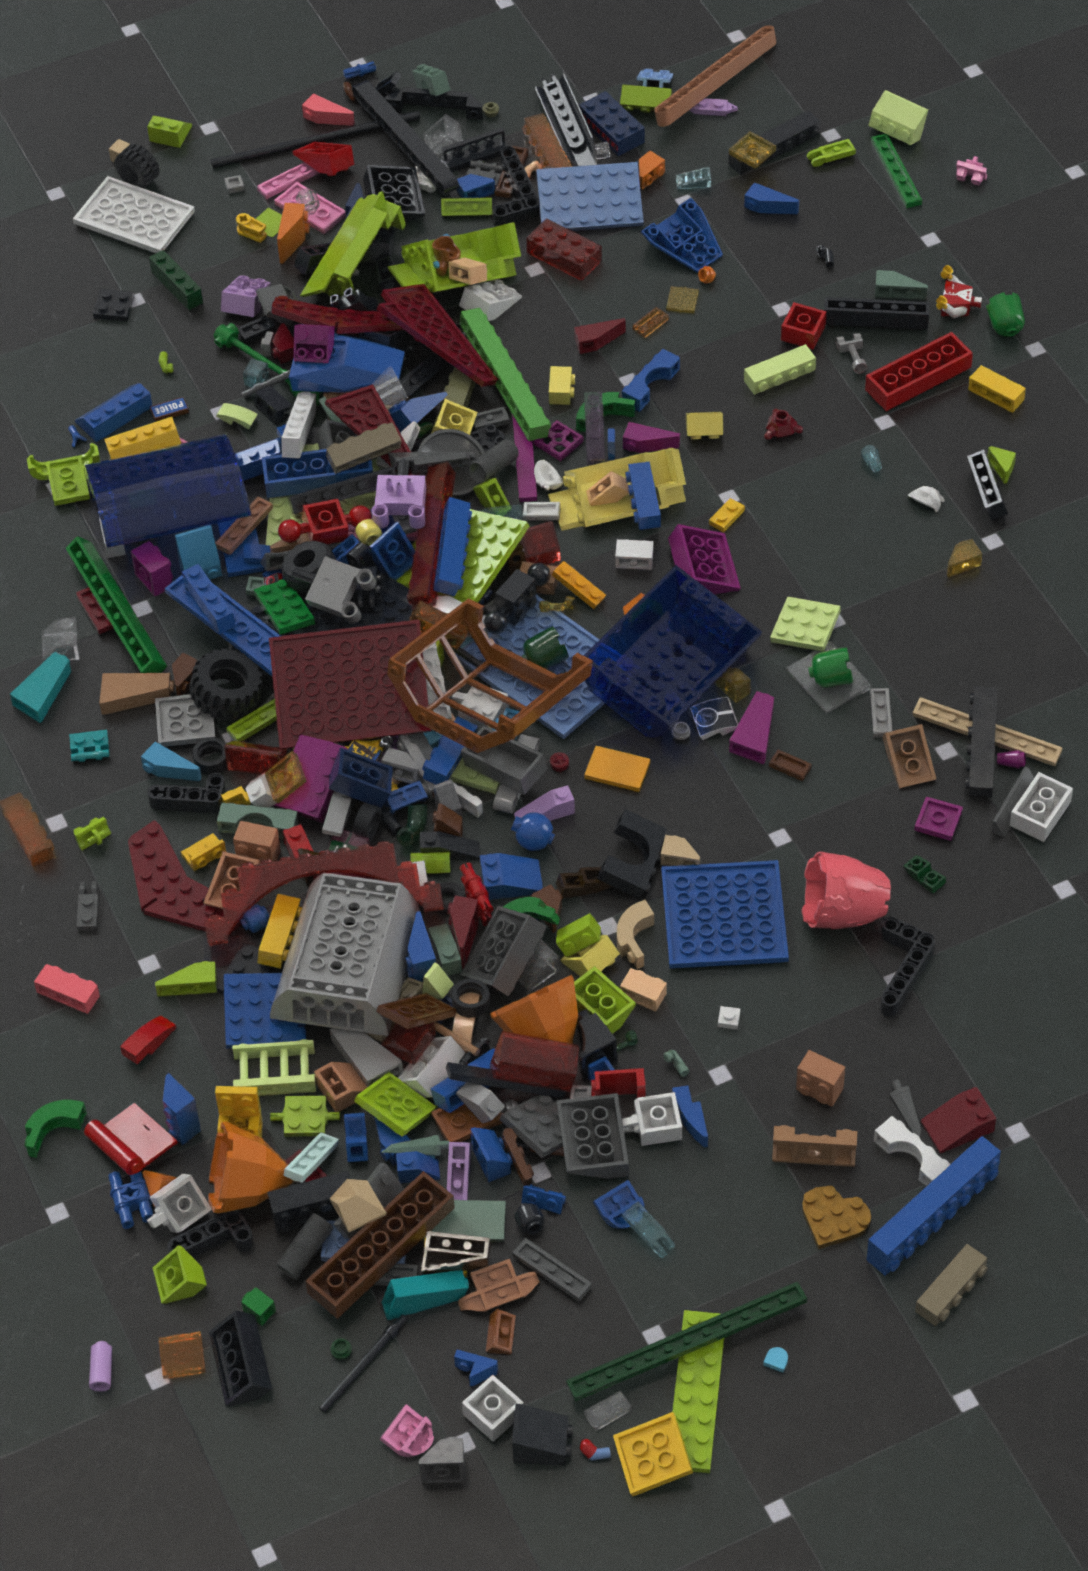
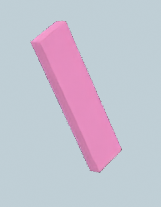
[257,162,319,199]

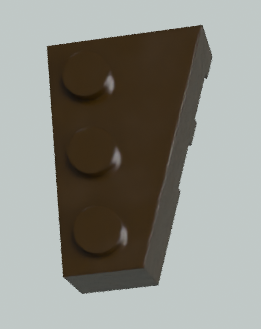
[421,1231,491,1275]

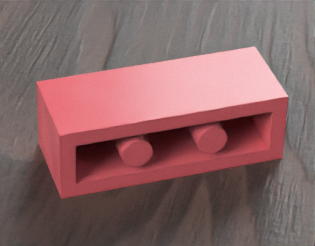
[34,964,100,1014]

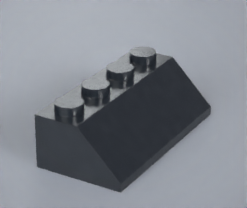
[209,1310,272,1407]

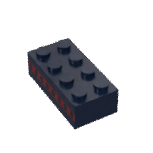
[579,91,645,156]

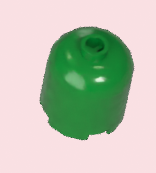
[986,292,1025,337]
[808,648,853,688]

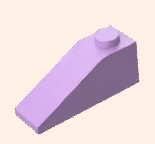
[514,785,575,821]
[447,1142,472,1200]

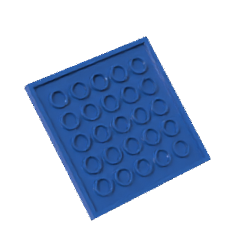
[661,860,789,968]

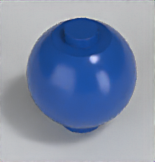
[511,812,555,851]

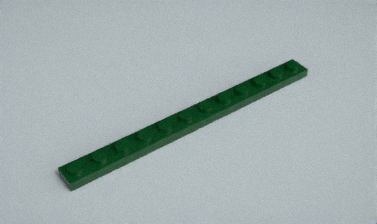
[566,1281,807,1402]

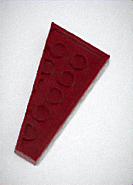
[325,384,420,475]

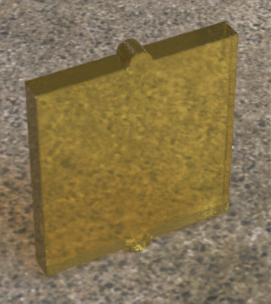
[666,286,699,313]

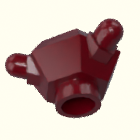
[764,409,803,440]

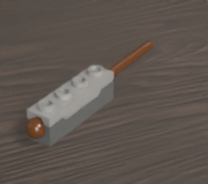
[396,733,450,801]

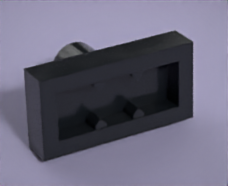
[375,71,402,95]

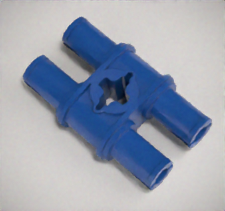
[108,1170,154,1229]

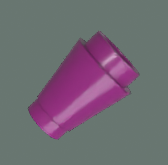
[997,750,1026,769]

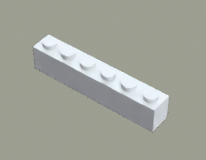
[282,391,316,458]

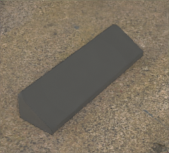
[991,767,1034,837]

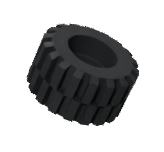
[114,143,160,189]

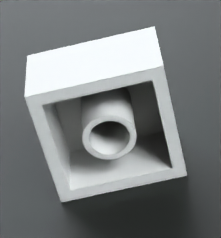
[462,1375,523,1442]

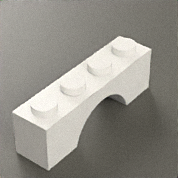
[874,1116,950,1186]

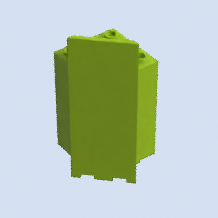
[300,191,406,297]
[388,222,521,293]

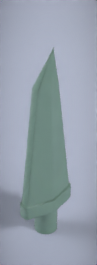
[381,1135,449,1156]

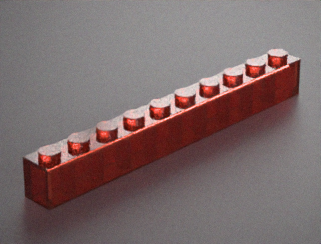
[407,461,456,610]

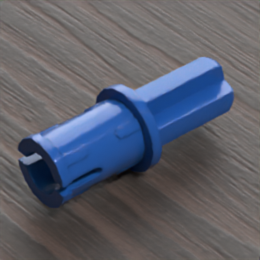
[343,61,376,79]

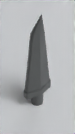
[890,1079,922,1138]

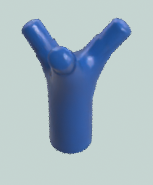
[68,425,87,447]

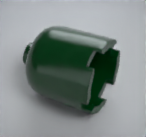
[521,626,569,669]

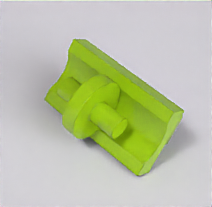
[73,817,111,850]

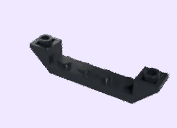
[385,87,483,120]

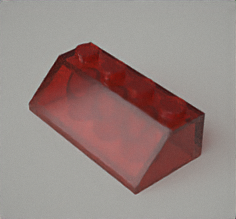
[490,1031,579,1092]

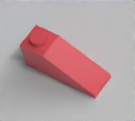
[302,93,355,126]

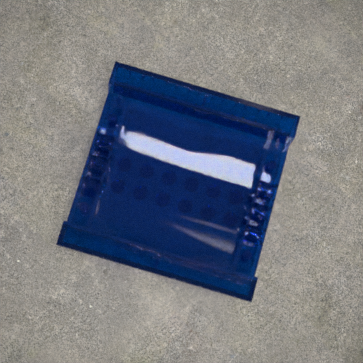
[84,434,251,548]

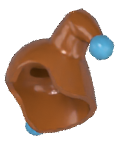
[432,234,461,276]

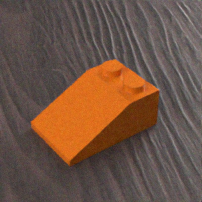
[277,203,310,264]

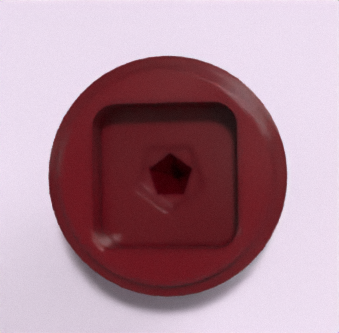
[550,752,569,772]

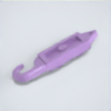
[689,98,738,116]

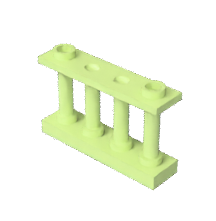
[233,1039,316,1096]

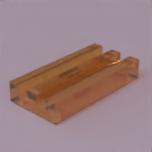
[633,307,669,338]

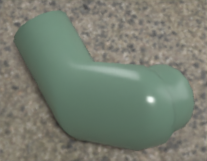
[664,1050,690,1077]

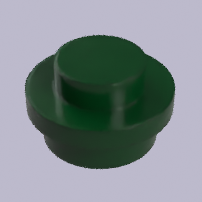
[330,1338,352,1360]

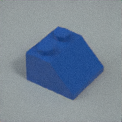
[471,1127,513,1182]

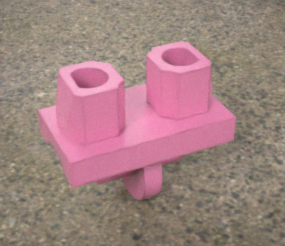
[956,156,987,186]

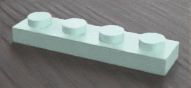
[284,1132,339,1183]

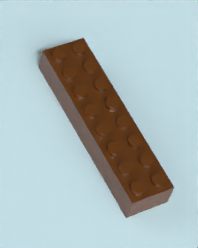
[305,1171,455,1319]

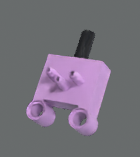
[371,458,426,529]

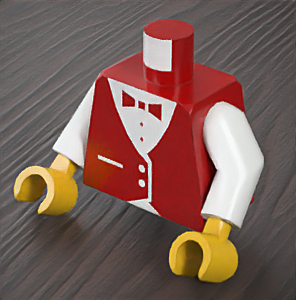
[936,265,982,318]

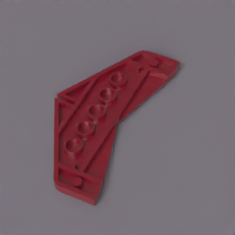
[271,296,404,334]
[128,820,247,936]

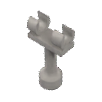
[836,333,867,374]

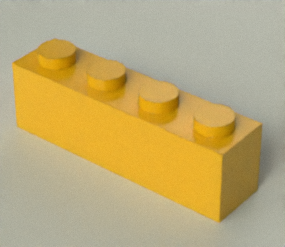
[257,894,302,968]

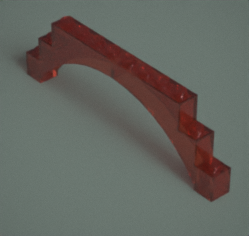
[205,841,443,946]

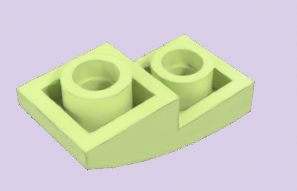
[216,403,258,429]

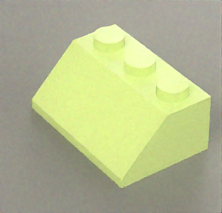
[868,90,928,145]

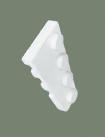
[423,642,452,719]

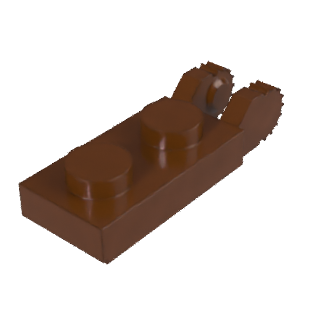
[502,1128,534,1186]

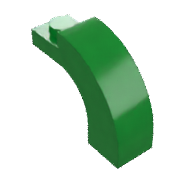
[576,392,635,433]
[503,897,561,925]
[24,1100,87,1158]

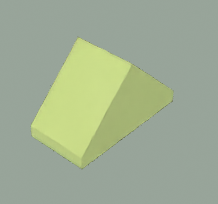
[422,963,454,999]

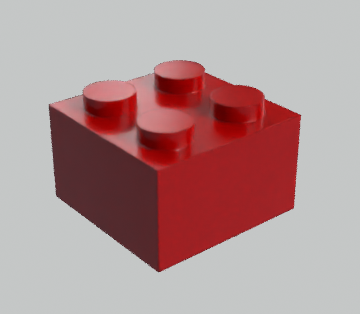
[781,302,826,350]

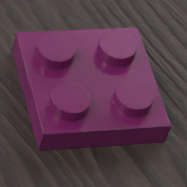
[914,796,963,841]

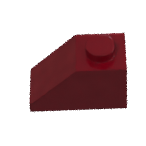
[271,323,294,364]

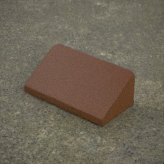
[486,1309,516,1355]

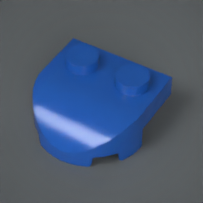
[593,1180,644,1229]

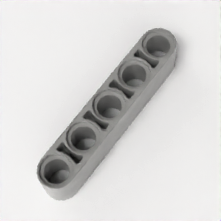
[493,734,540,814]

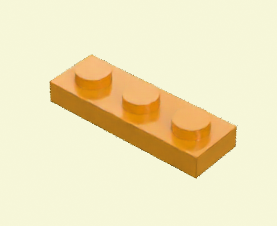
[552,561,606,609]

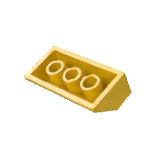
[104,417,185,478]

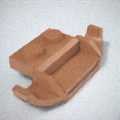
[458,1259,540,1312]

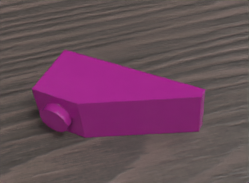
[623,422,680,453]

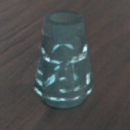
[861,445,882,472]

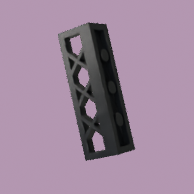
[442,127,509,172]

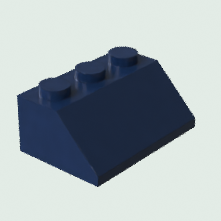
[328,747,393,808]

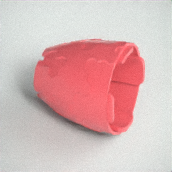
[802,851,891,929]

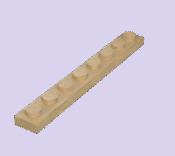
[913,697,1062,766]

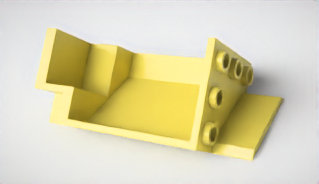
[547,448,686,531]

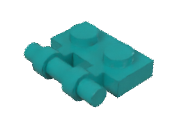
[69,730,110,762]

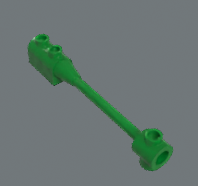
[214,323,323,406]

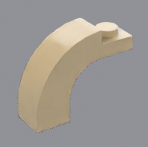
[617,900,654,969]

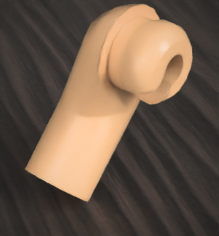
[525,161,543,179]

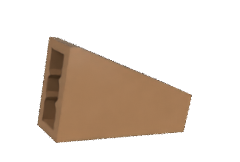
[99,673,175,714]

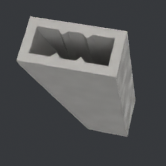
[330,1028,403,1087]

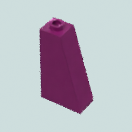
[729,691,774,764]

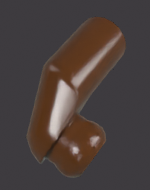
[343,82,356,101]

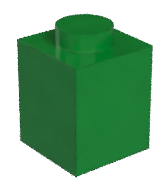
[241,1287,276,1326]

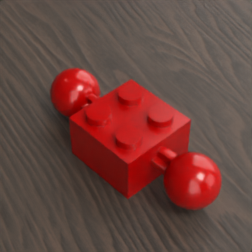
[278,499,372,544]

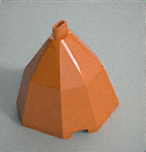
[490,975,578,1071]
[208,1121,296,1213]

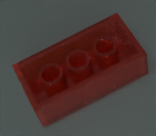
[526,218,602,281]

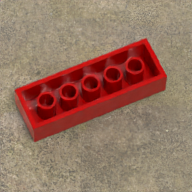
[865,332,973,411]

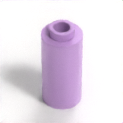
[89,1341,112,1391]

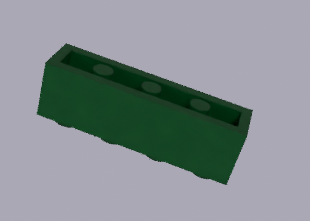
[149,250,203,310]

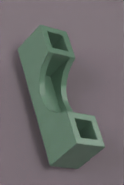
[217,803,299,840]

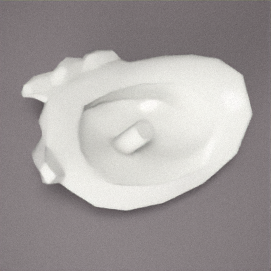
[534,460,563,490]
[908,486,945,512]

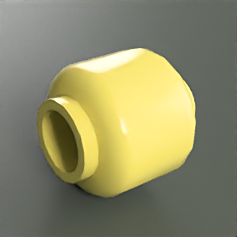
[355,519,382,546]

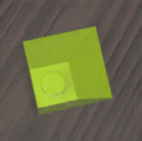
[152,1245,207,1304]

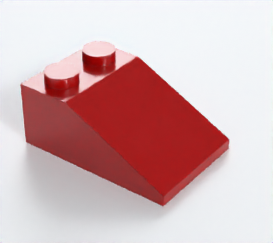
[293,142,355,176]

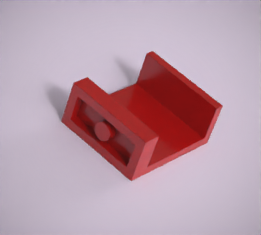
[591,1068,646,1099]

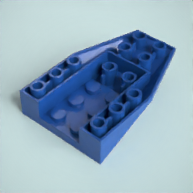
[289,331,405,393]

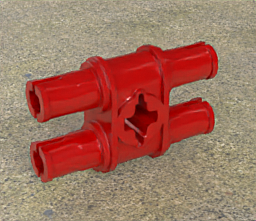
[460,862,494,926]

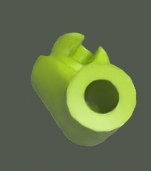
[158,351,174,374]

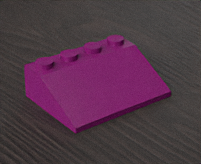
[668,524,741,596]
[273,735,349,824]

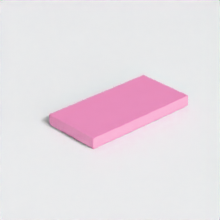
[274,182,346,234]

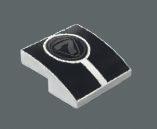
[690,697,738,740]

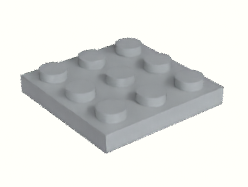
[155,695,215,747]

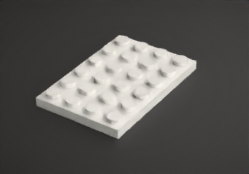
[73,176,195,253]

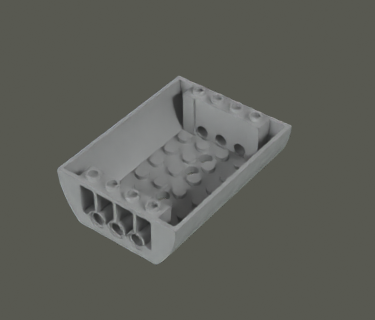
[270,873,420,1036]

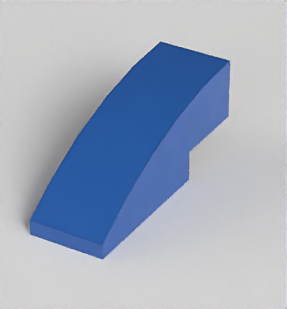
[672,1085,708,1147]

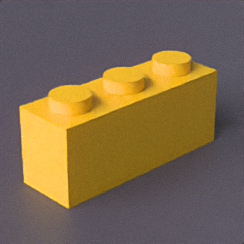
[968,365,1026,413]

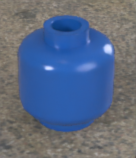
[240,904,270,933]

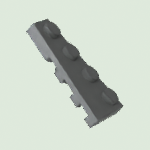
[333,1163,404,1239]

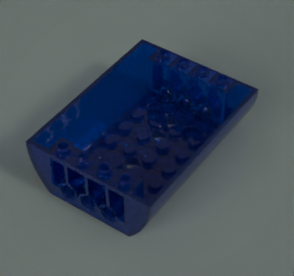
[583,565,763,737]

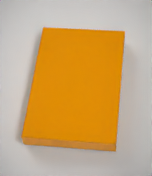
[584,746,650,792]

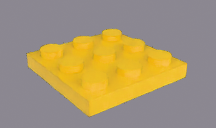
[613,1412,693,1496]

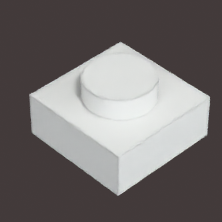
[718,1006,741,1030]

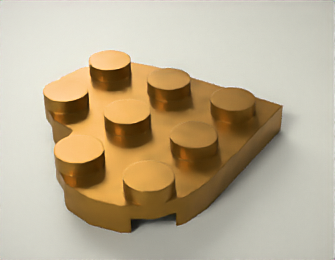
[802,1186,871,1249]

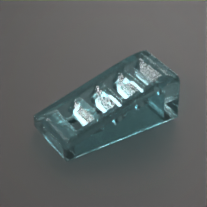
[676,167,711,189]

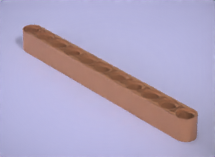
[654,25,777,127]

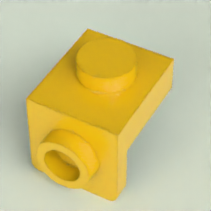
[221,786,251,805]

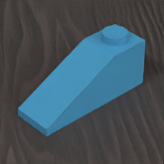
[141,742,202,781]

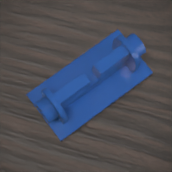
[521,1184,566,1214]

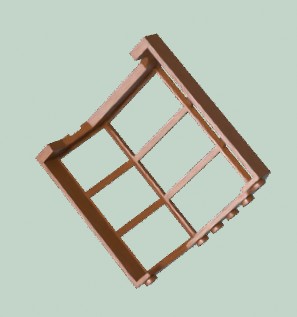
[387,598,593,753]

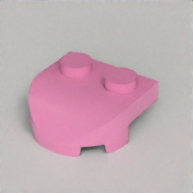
[380,1404,434,1457]

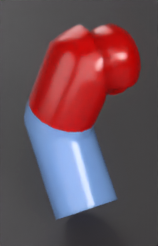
[580,1439,611,1460]

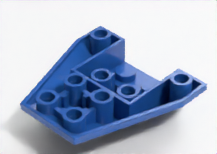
[641,197,723,273]

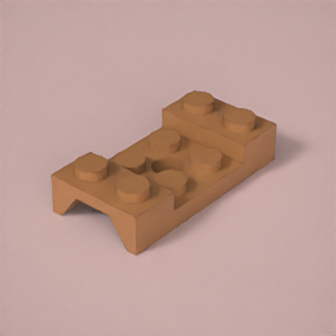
[772,1125,857,1167]

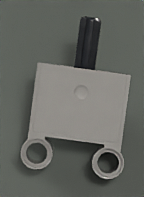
[291,556,376,624]

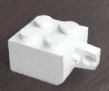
[452,686,509,730]
[622,1092,682,1146]
[147,1174,212,1233]

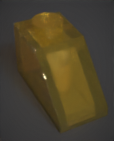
[947,539,982,577]
[711,668,751,703]

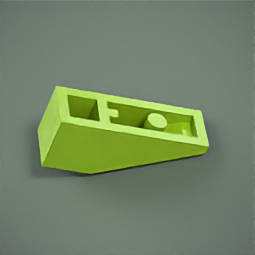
[155,961,217,996]

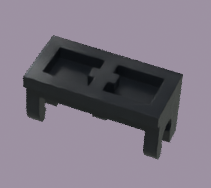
[254,385,292,425]

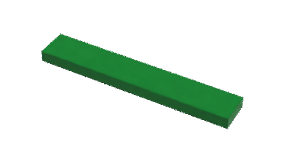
[871,134,922,208]

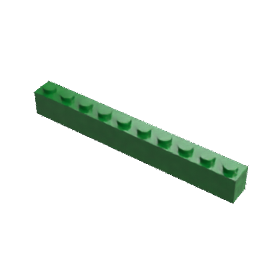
[65,536,168,673]

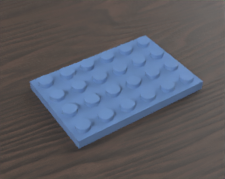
[536,162,644,233]

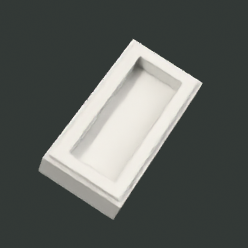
[523,502,561,520]

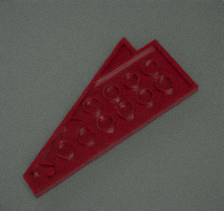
[377,284,498,387]

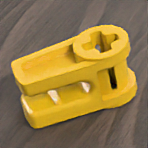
[236,213,267,243]

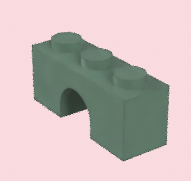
[412,64,451,96]

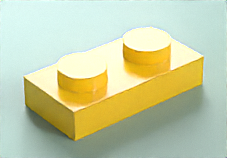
[709,498,745,533]

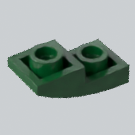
[903,855,947,893]

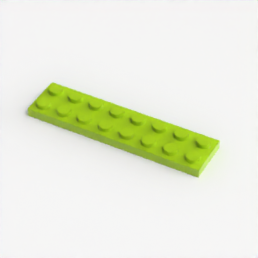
[673,1310,724,1473]

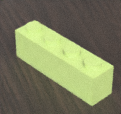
[744,344,816,395]

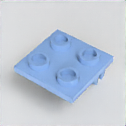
[637,68,673,88]

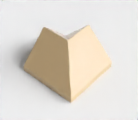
[330,1179,386,1233]

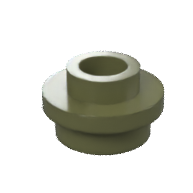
[483,102,499,117]

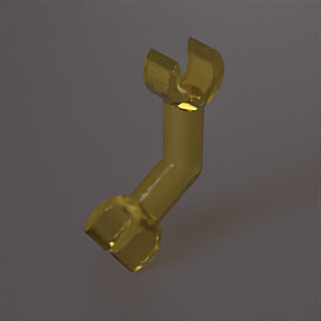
[539,596,576,612]

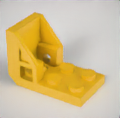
[215,1086,262,1138]

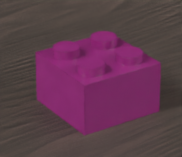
[131,541,173,596]

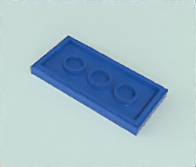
[217,515,264,577]

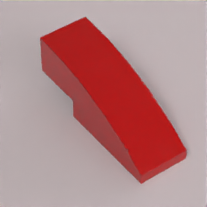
[120,1016,177,1065]

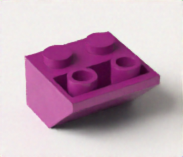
[294,324,334,363]

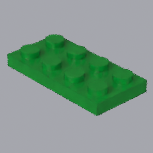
[254,580,315,635]

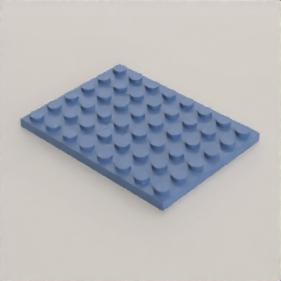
[455,595,640,739]

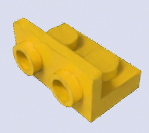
[181,833,226,871]

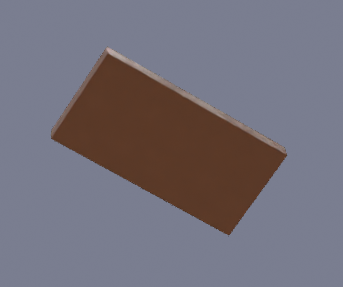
[376,993,457,1029]

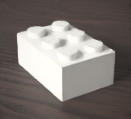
[1009,772,1073,842]

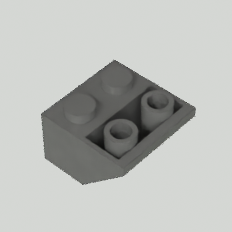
[256,284,298,327]

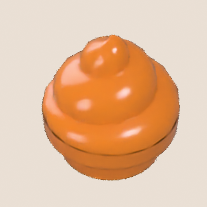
[698,266,716,284]

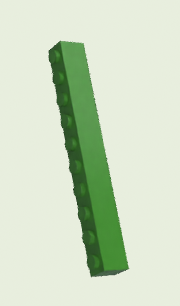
[459,308,551,441]

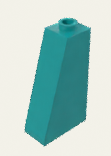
[10,652,71,723]
[381,1270,469,1320]

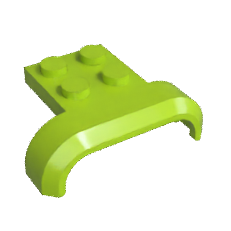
[27,443,100,506]

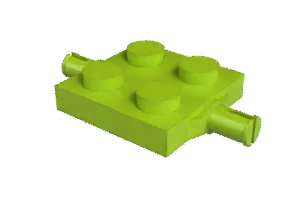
[270,1096,340,1137]

